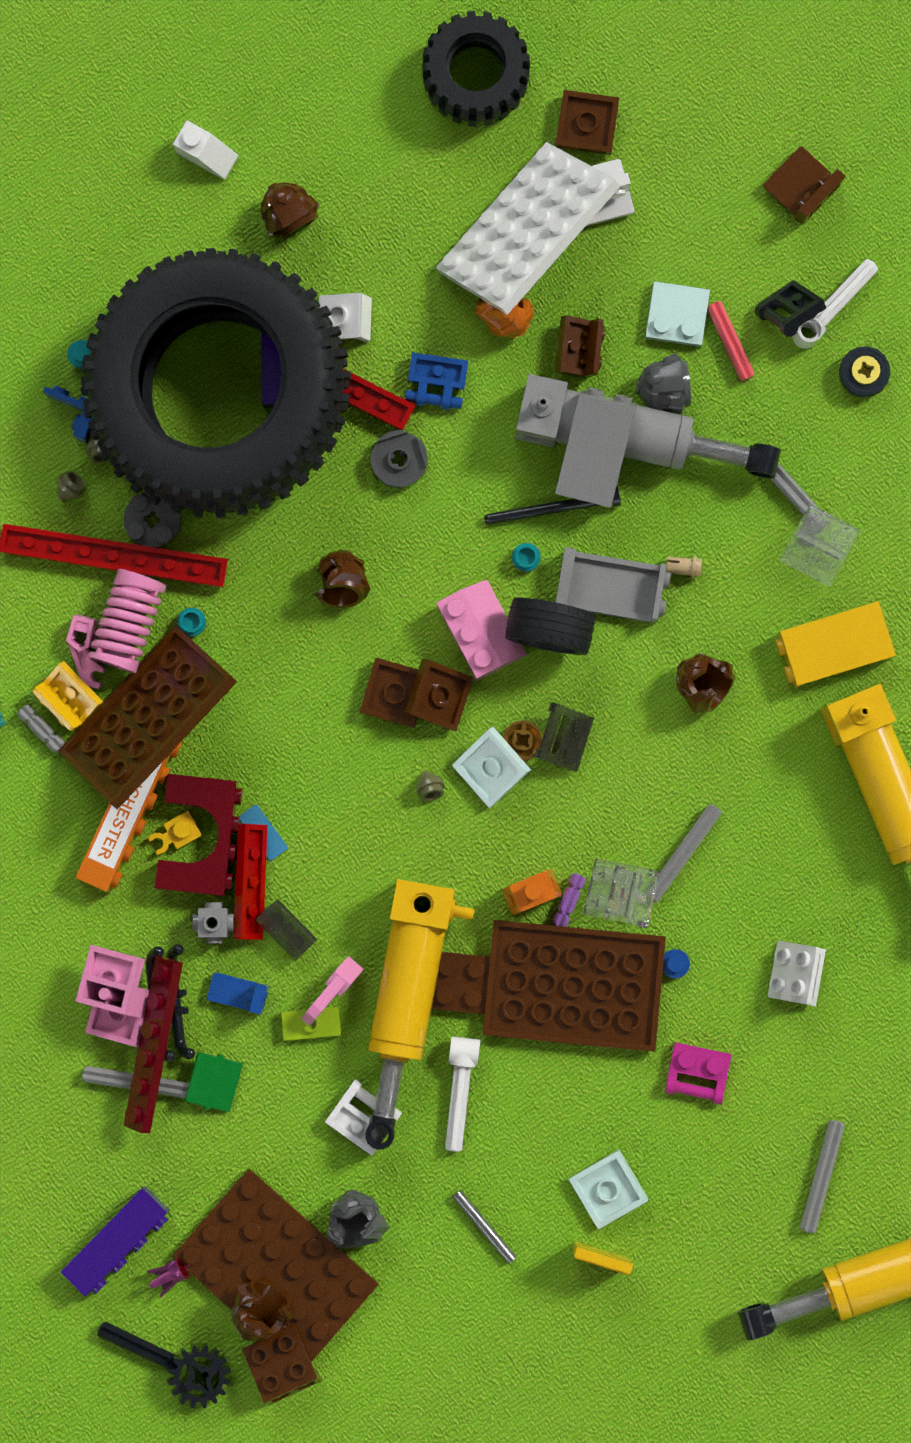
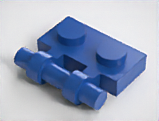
[405,352,468,410]

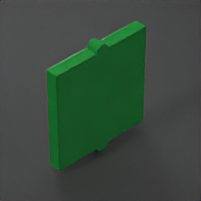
[184,1051,243,1112]

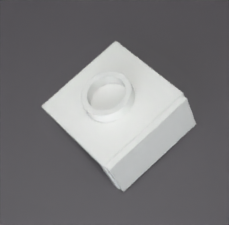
[319,293,372,342]

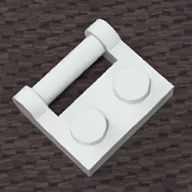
[325,1079,402,1156]

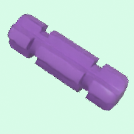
[552,873,586,927]

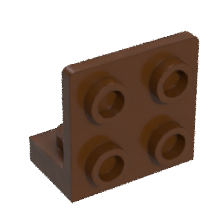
[763,146,846,225]
[242,1325,322,1405]

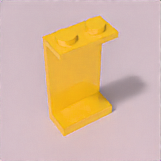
[775,601,896,688]

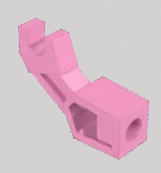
[66,614,106,689]
[301,956,364,1026]

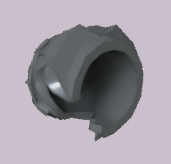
[636,353,691,415]
[327,1190,390,1248]

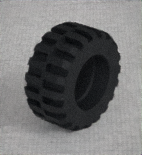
[422,11,530,127]

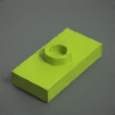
[281,1007,341,1041]

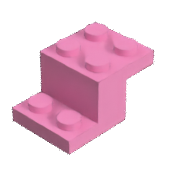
[76,945,149,1047]

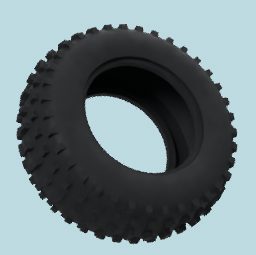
[81,248,351,518]

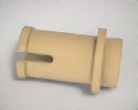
[667,556,702,579]

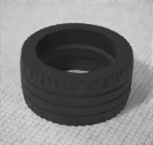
[505,597,595,655]

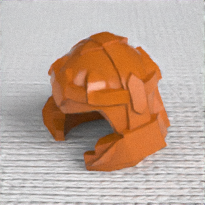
[474,298,534,338]

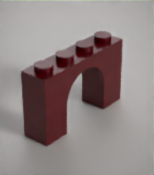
[155,774,243,896]

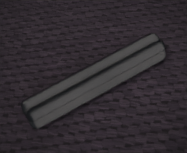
[97,1322,179,1369]

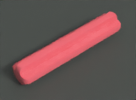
[707,301,754,381]

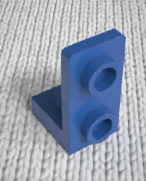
[43,385,93,444]
[207,972,270,1015]

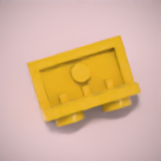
[32,661,103,731]

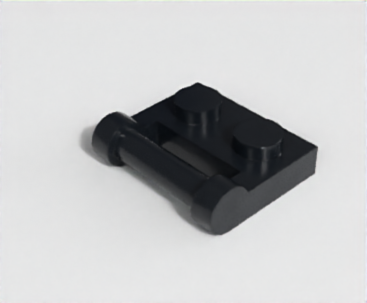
[755,280,826,337]

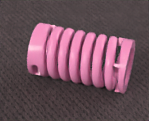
[87,569,167,674]

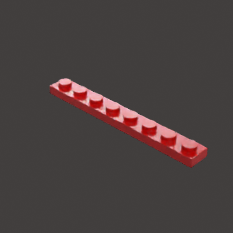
[0,524,229,588]

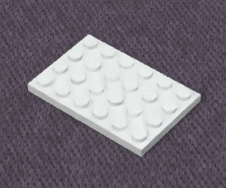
[436,142,620,315]

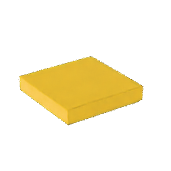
[572,1242,633,1275]

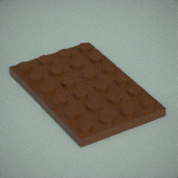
[58,625,237,810]
[483,920,666,1052]
[172,1168,379,1362]

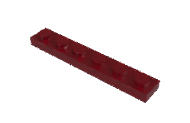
[123,956,183,1133]

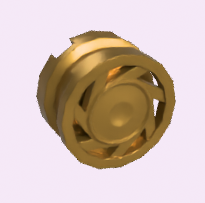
[503,720,543,761]

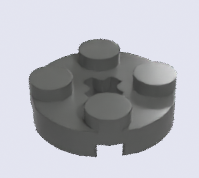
[371,430,428,488]
[124,493,181,548]

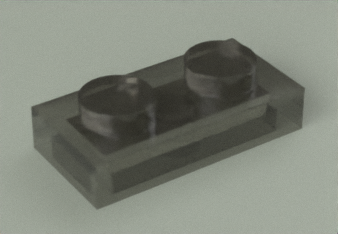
[256,899,318,961]

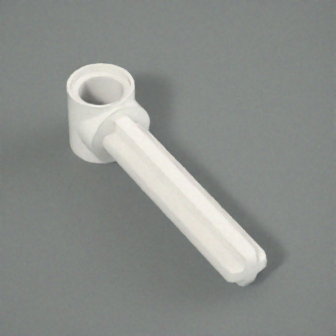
[792,259,878,349]
[445,1036,480,1152]

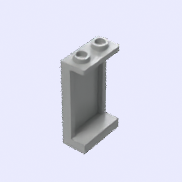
[555,387,637,508]
[556,547,671,624]

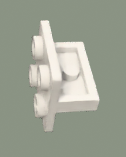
[586,159,634,226]
[768,941,826,1006]

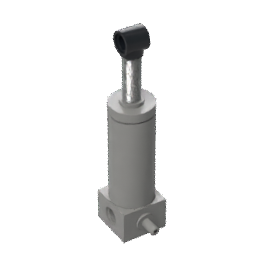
[515,374,781,479]

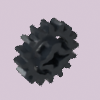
[167,1343,231,1408]

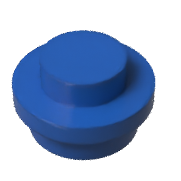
[663,949,690,978]

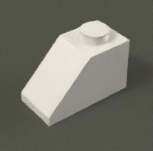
[173,120,239,180]

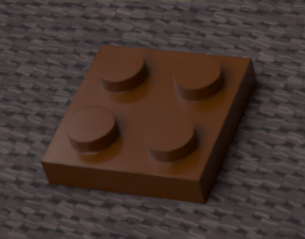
[555,90,619,155]
[360,657,418,729]
[405,659,474,731]
[431,952,490,1014]

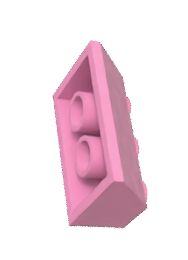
[436,580,527,681]

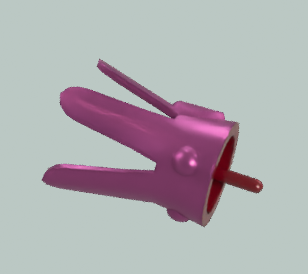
[146,1258,191,1298]

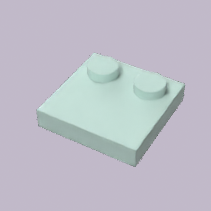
[645,281,710,347]
[452,727,531,808]
[569,1149,649,1230]

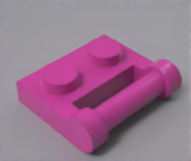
[665,1042,732,1105]

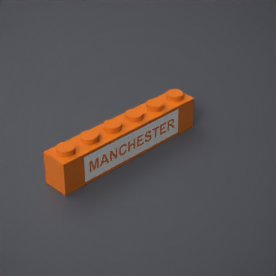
[75,742,183,892]

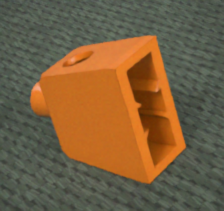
[502,869,563,916]

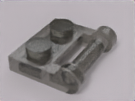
[534,702,594,772]

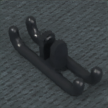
[145,944,195,1062]

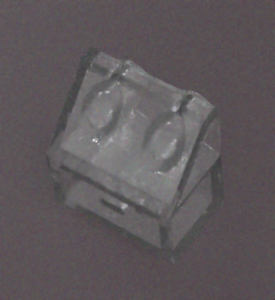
[780,504,861,587]
[583,858,660,928]

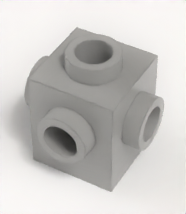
[193,903,234,943]

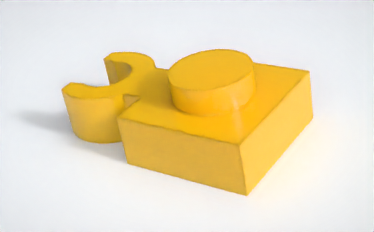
[148,810,203,855]

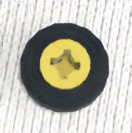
[839,346,890,398]

